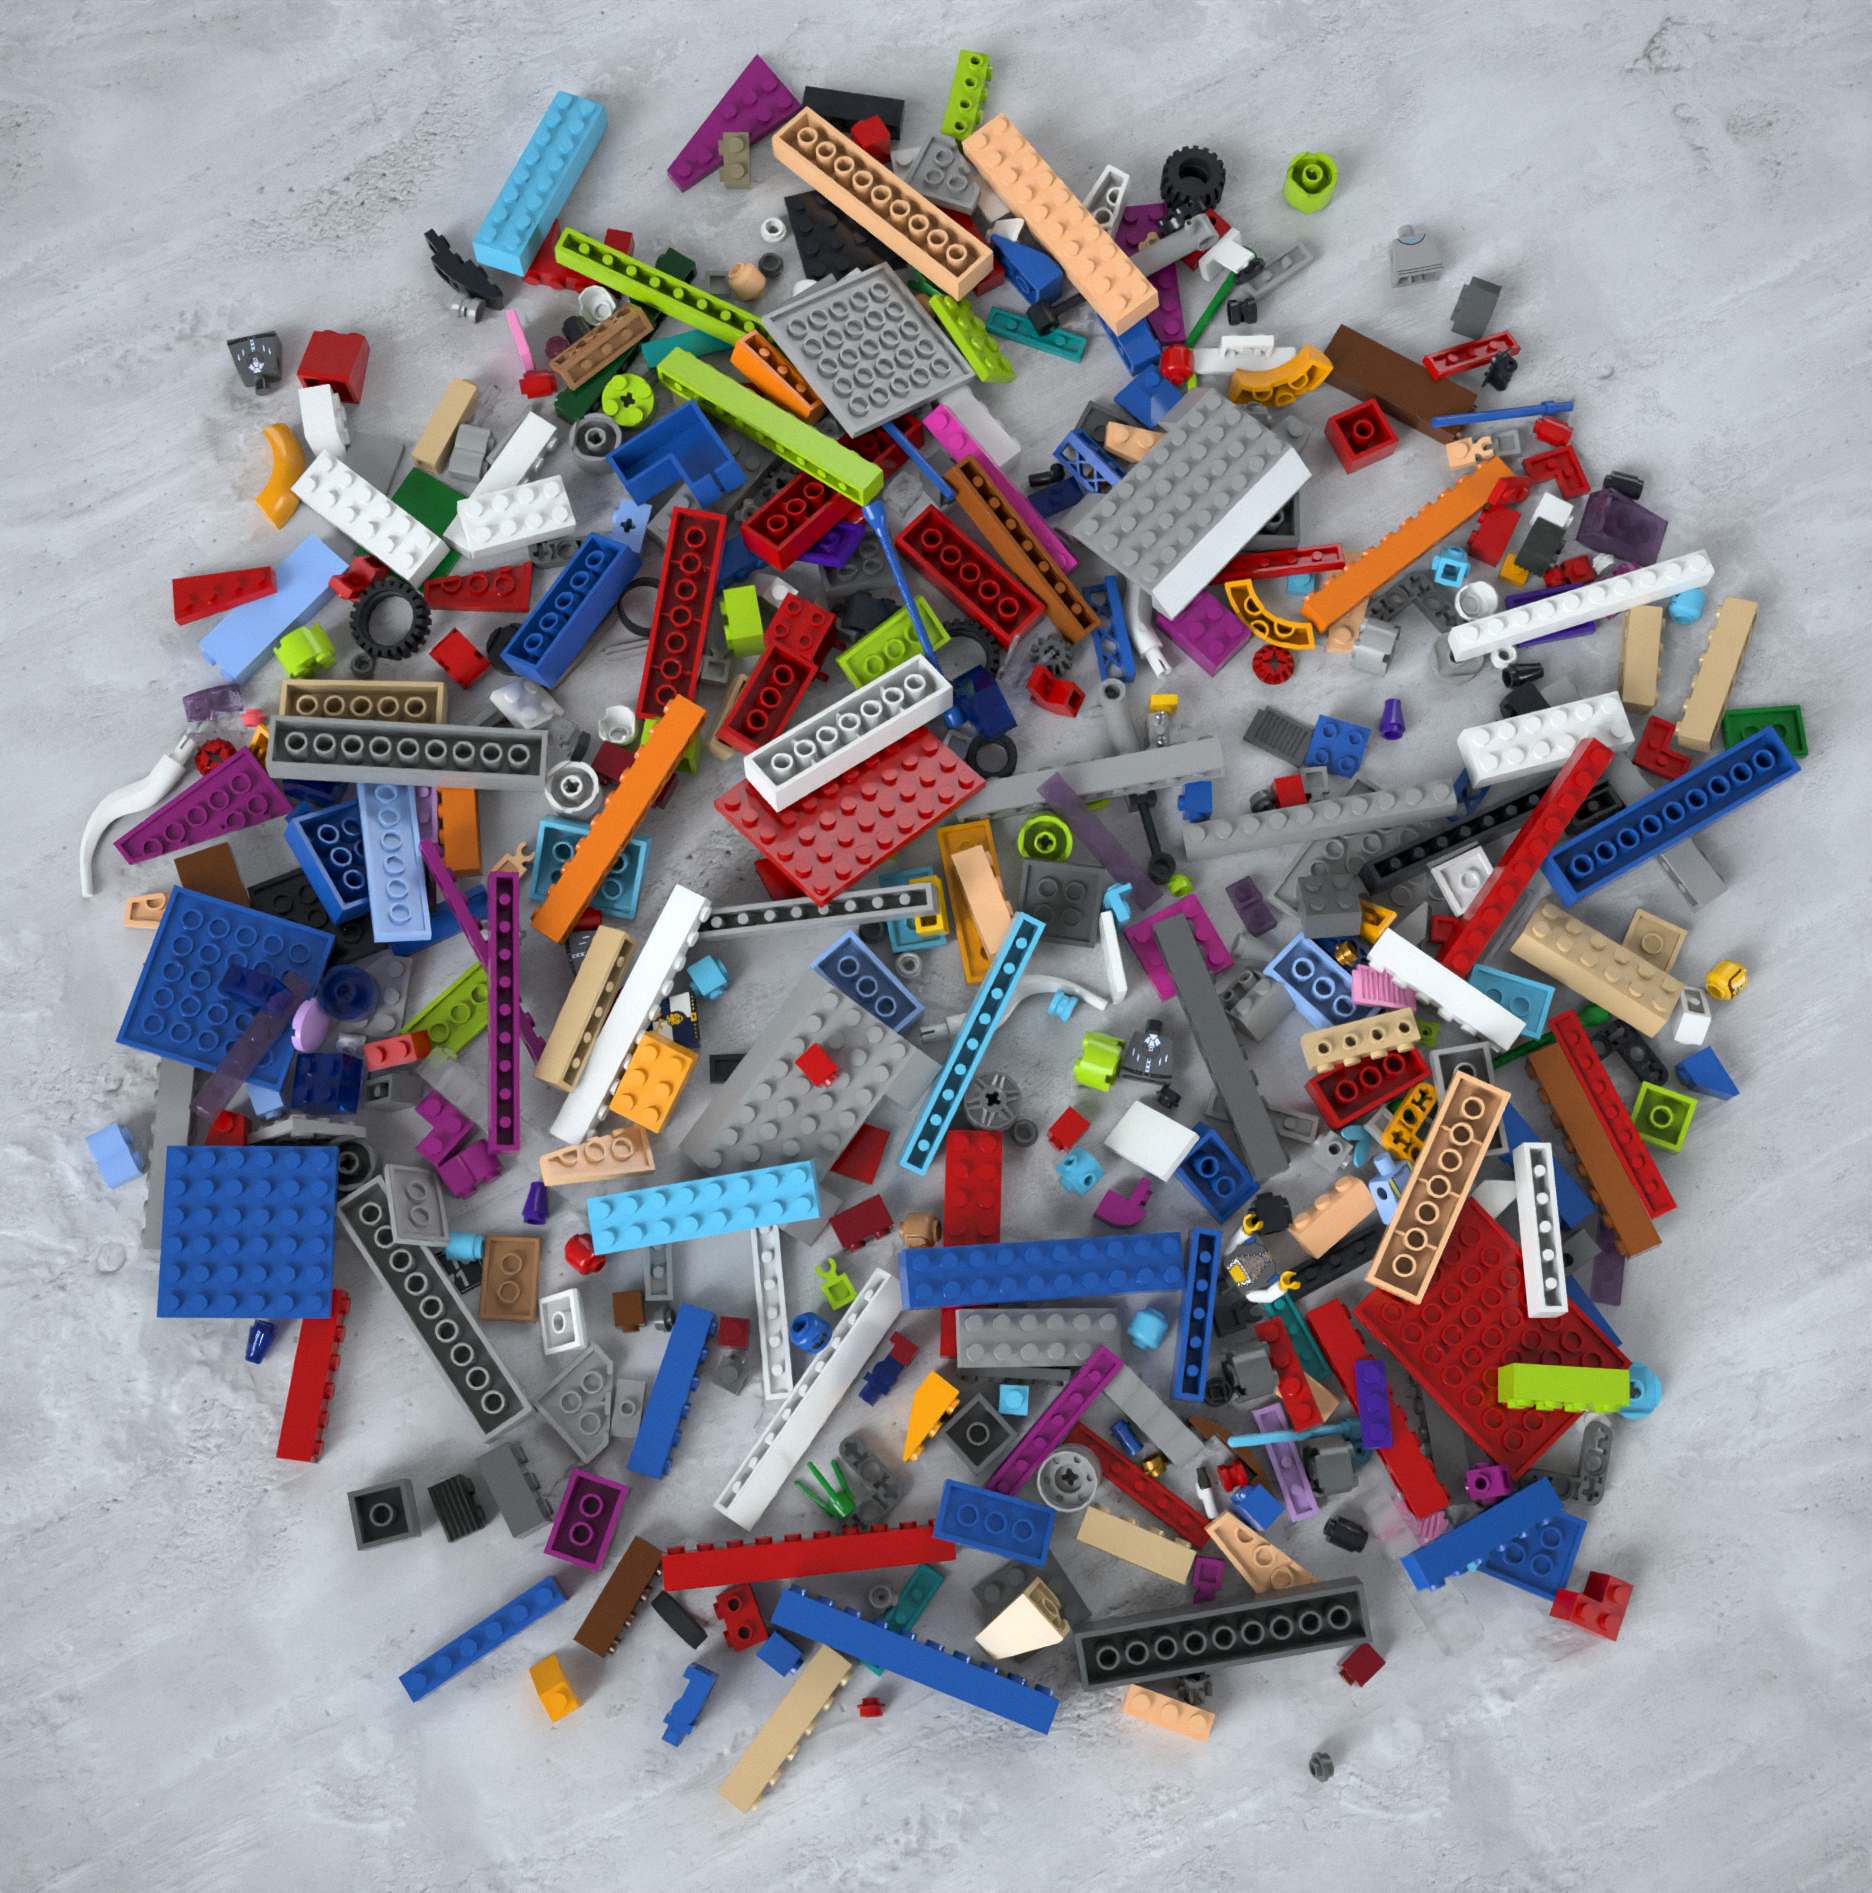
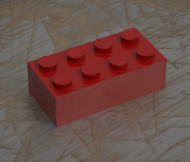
[715,639,819,755]
[1304,1045,1433,1133]

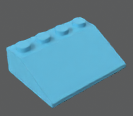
[529,814,653,920]

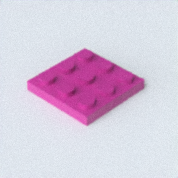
[1123,894,1235,1003]

